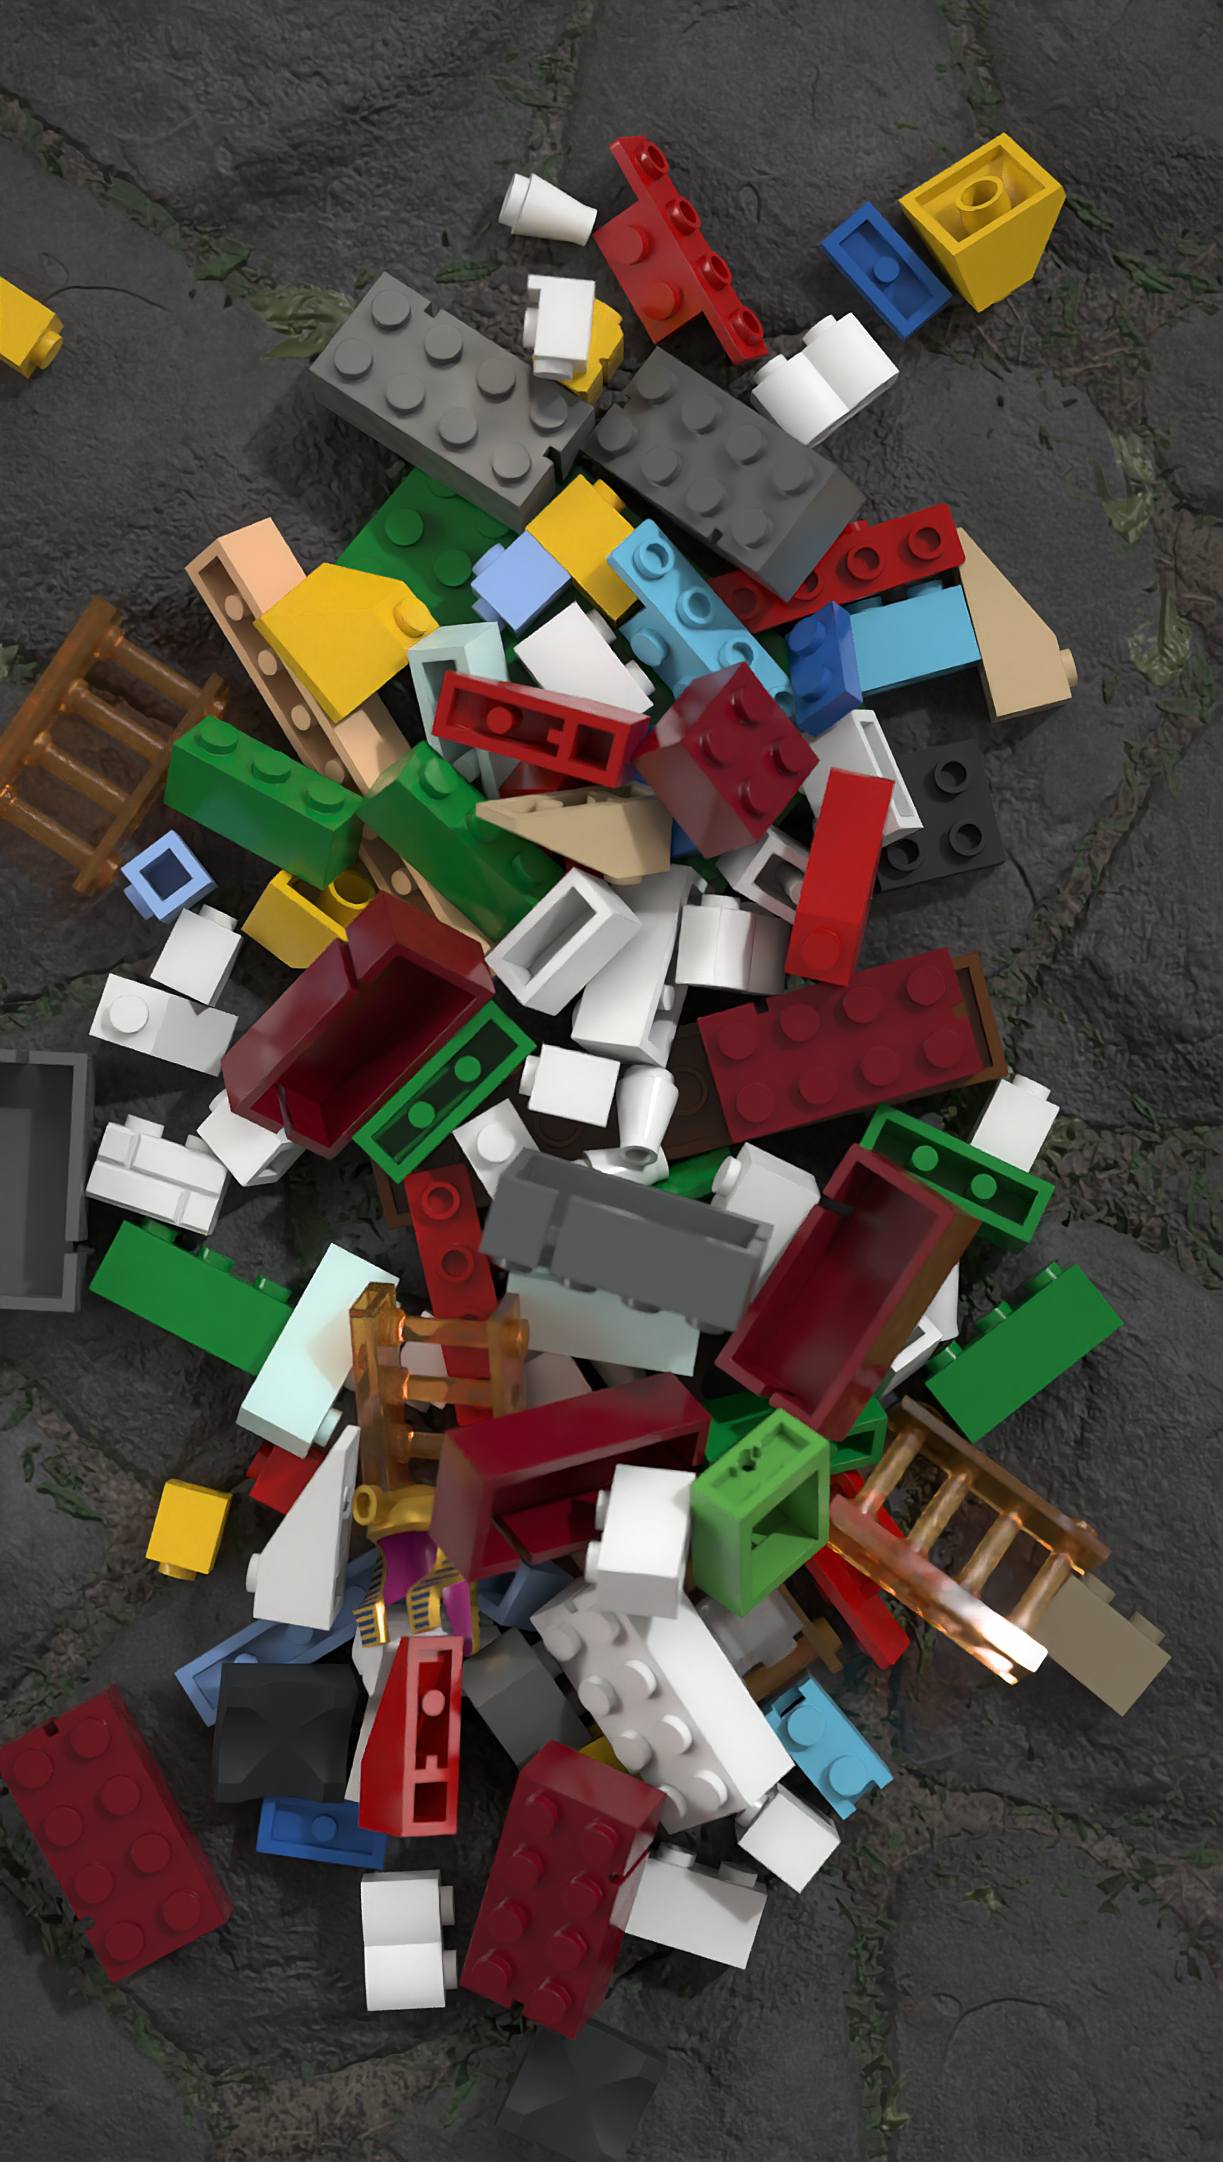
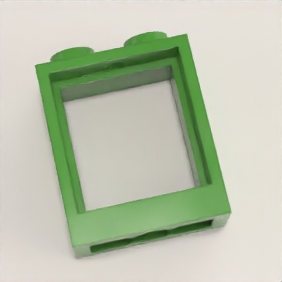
[690,1408,830,1619]

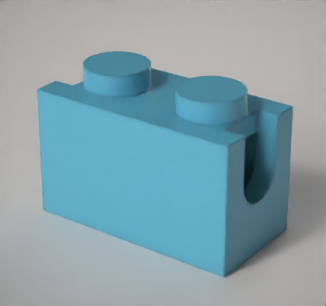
[844,580,981,698]
[760,1670,894,1820]

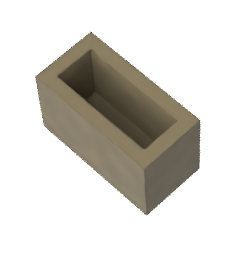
[1017,1568,1172,1717]

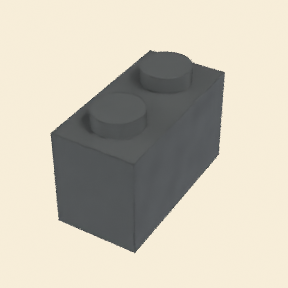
[462,1626,593,1771]

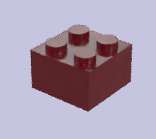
[629,660,821,859]

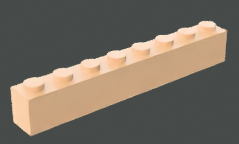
[185,517,511,982]

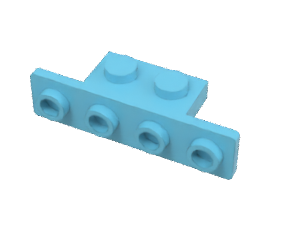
[606,519,802,732]

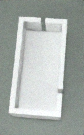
[530,1574,795,1835]

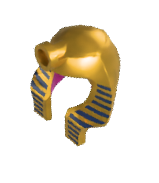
[351,1485,481,1657]

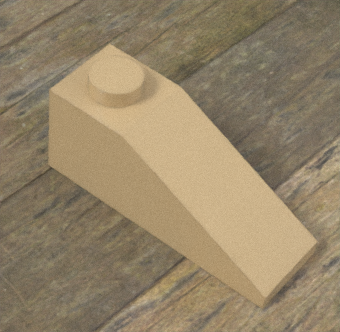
[951,527,1078,723]
[476,780,673,885]

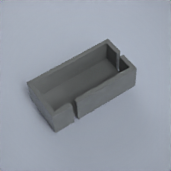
[309,271,595,535]
[580,346,867,603]
[0,1049,97,1312]
[479,1147,775,1334]

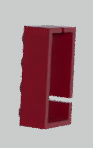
[220,890,496,1161]
[695,946,983,1144]
[714,1143,983,1442]
[428,1371,712,1583]
[0,1684,234,1984]
[459,1739,667,2040]

